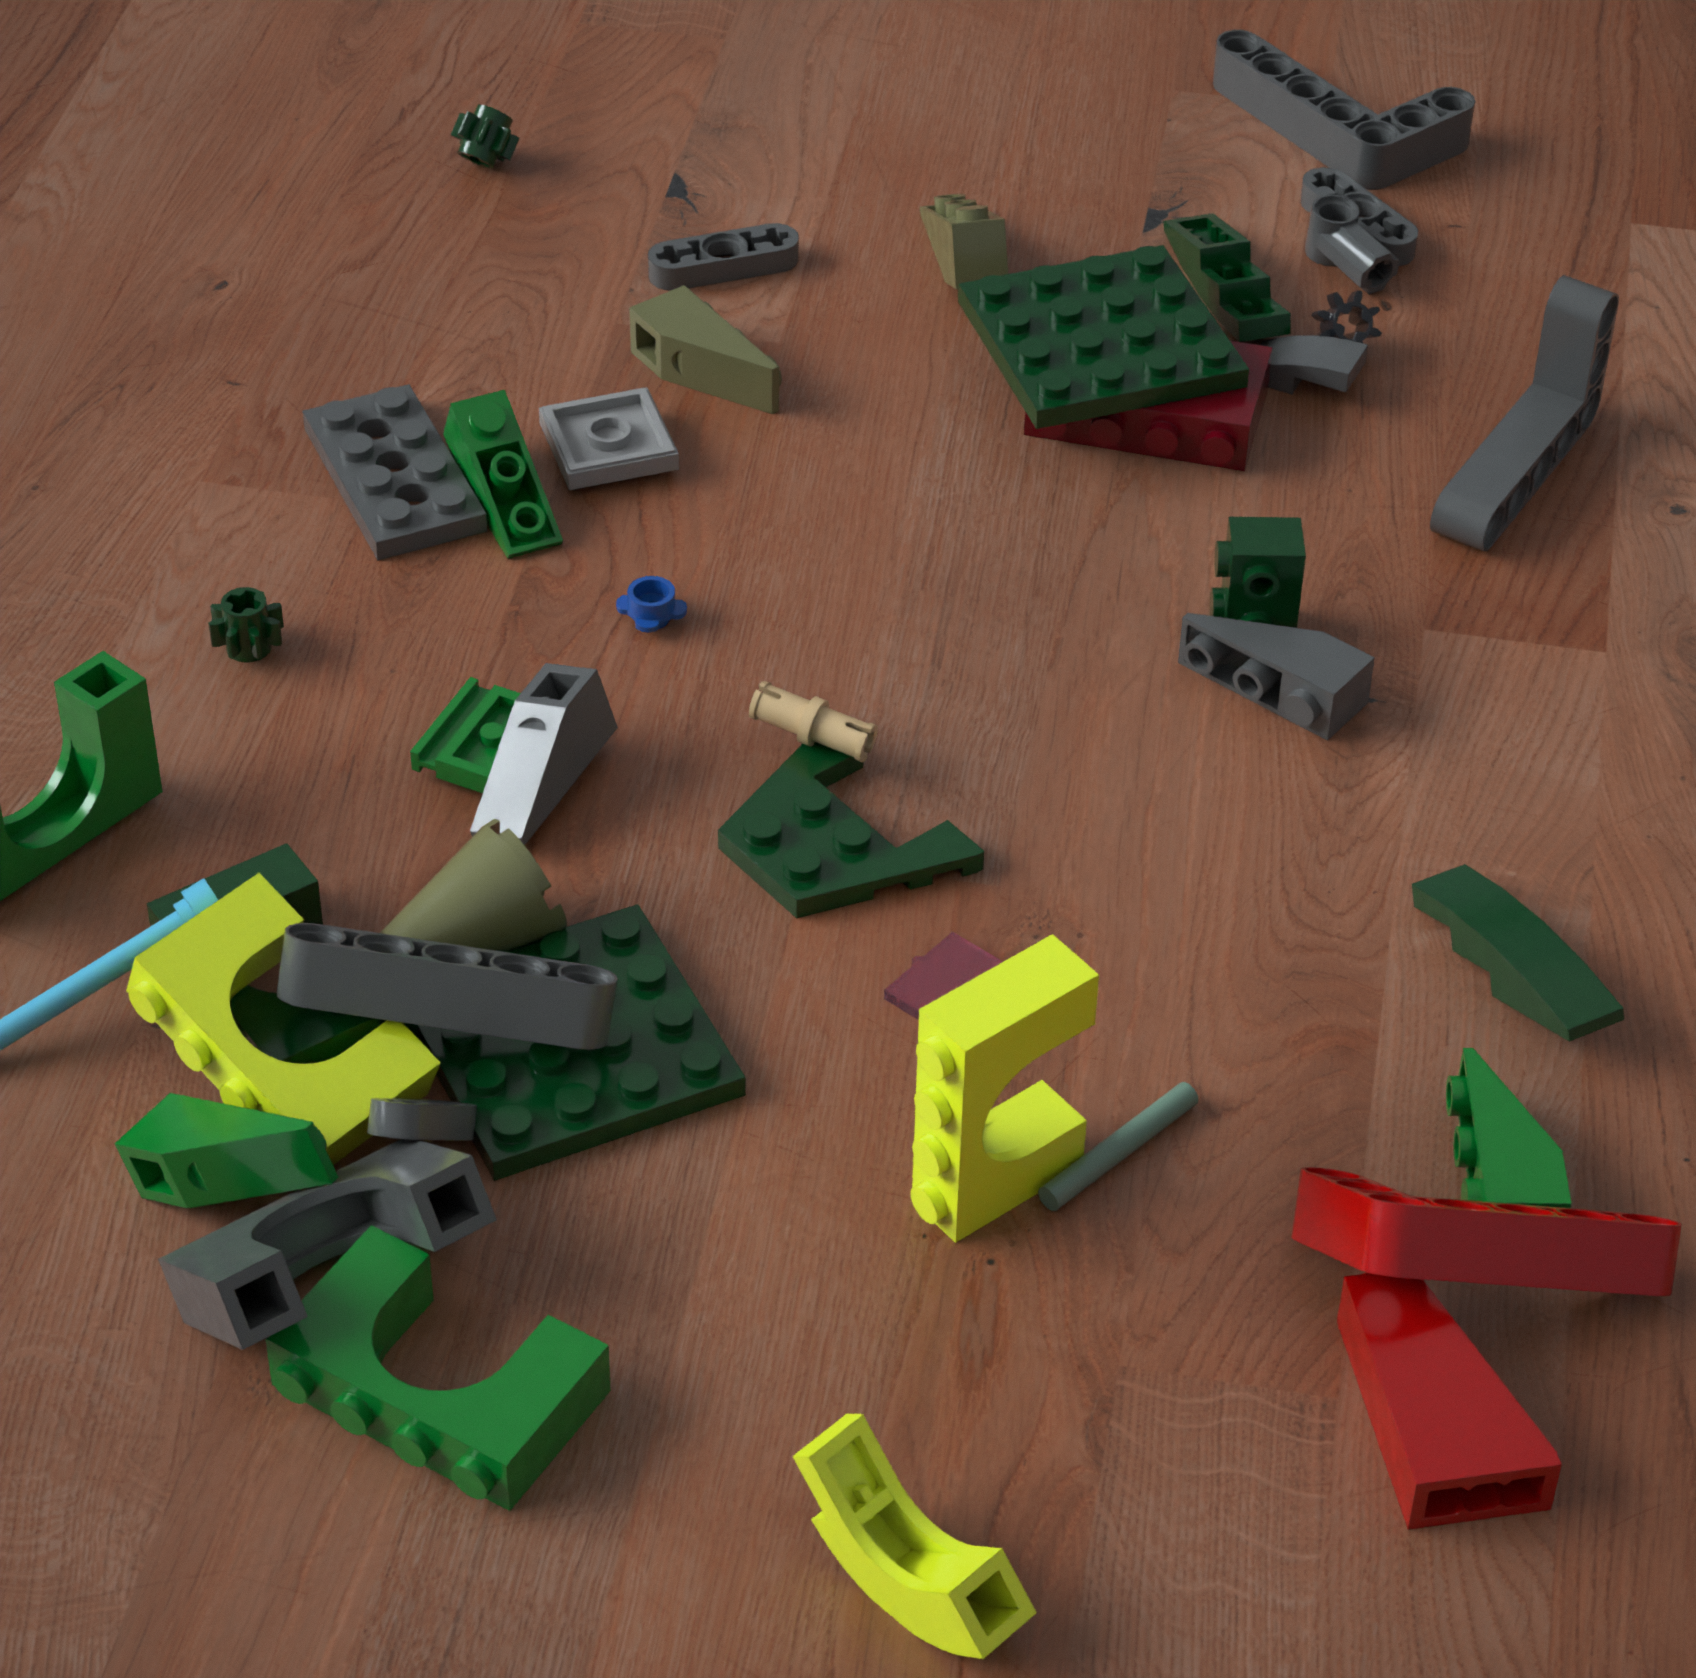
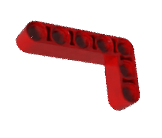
[1291,1167,1682,1296]

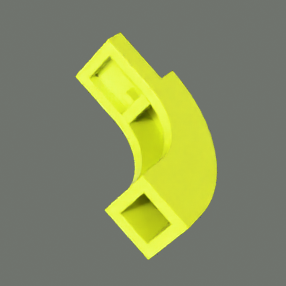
[792,1414,1037,1659]

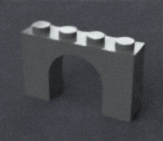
[158,1139,497,1350]

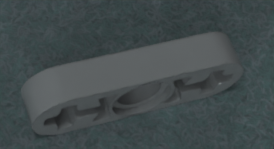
[1300,167,1418,266]
[648,223,799,291]

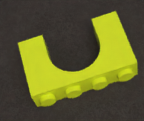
[126,873,441,1165]
[910,934,1099,1243]

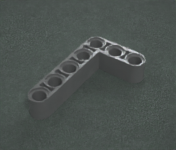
[1213,30,1475,189]
[1430,275,1619,552]

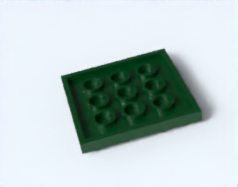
[958,245,1249,429]
[418,904,746,1181]

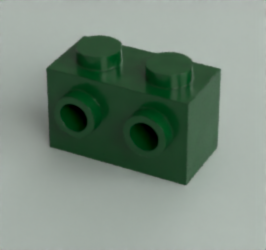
[1210,517,1306,628]

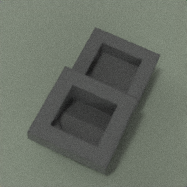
[1260,335,1368,395]

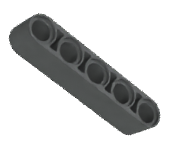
[276,923,618,1050]

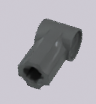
[1305,194,1399,295]

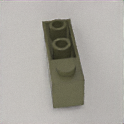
[920,194,1008,289]
[629,285,782,414]

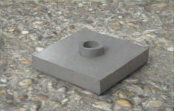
[539,387,679,490]

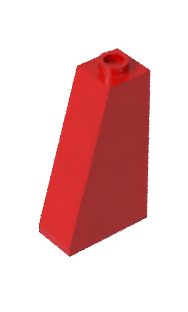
[1337,1272,1562,1530]

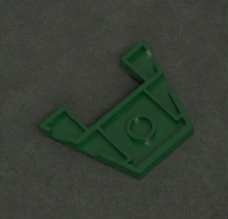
[718,742,984,919]

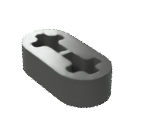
[367,1098,478,1141]

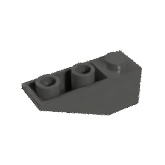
[1178,613,1375,741]
[470,663,618,845]

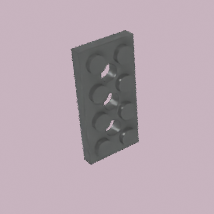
[302,384,488,560]

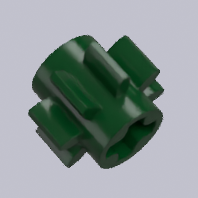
[451,104,520,169]
[208,587,284,662]

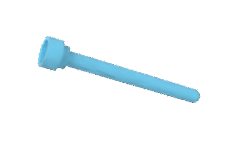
[0,878,218,1051]

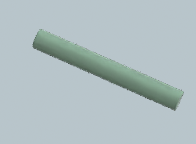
[1038,1082,1199,1211]

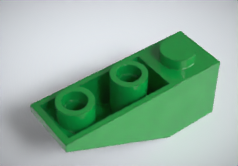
[443,389,563,559]
[1446,1048,1572,1208]
[114,1093,338,1209]

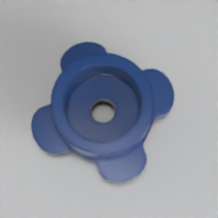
[616,576,687,632]

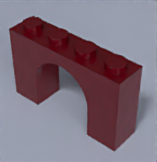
[1024,341,1273,471]

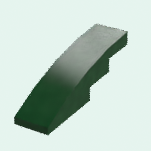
[1164,213,1291,342]
[1412,864,1625,1042]

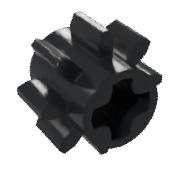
[1311,290,1382,344]

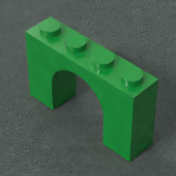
[0,651,163,901]
[265,1225,611,1511]

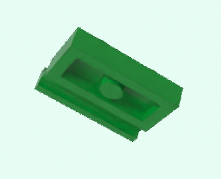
[410,677,521,793]

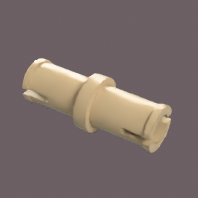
[749,681,878,763]

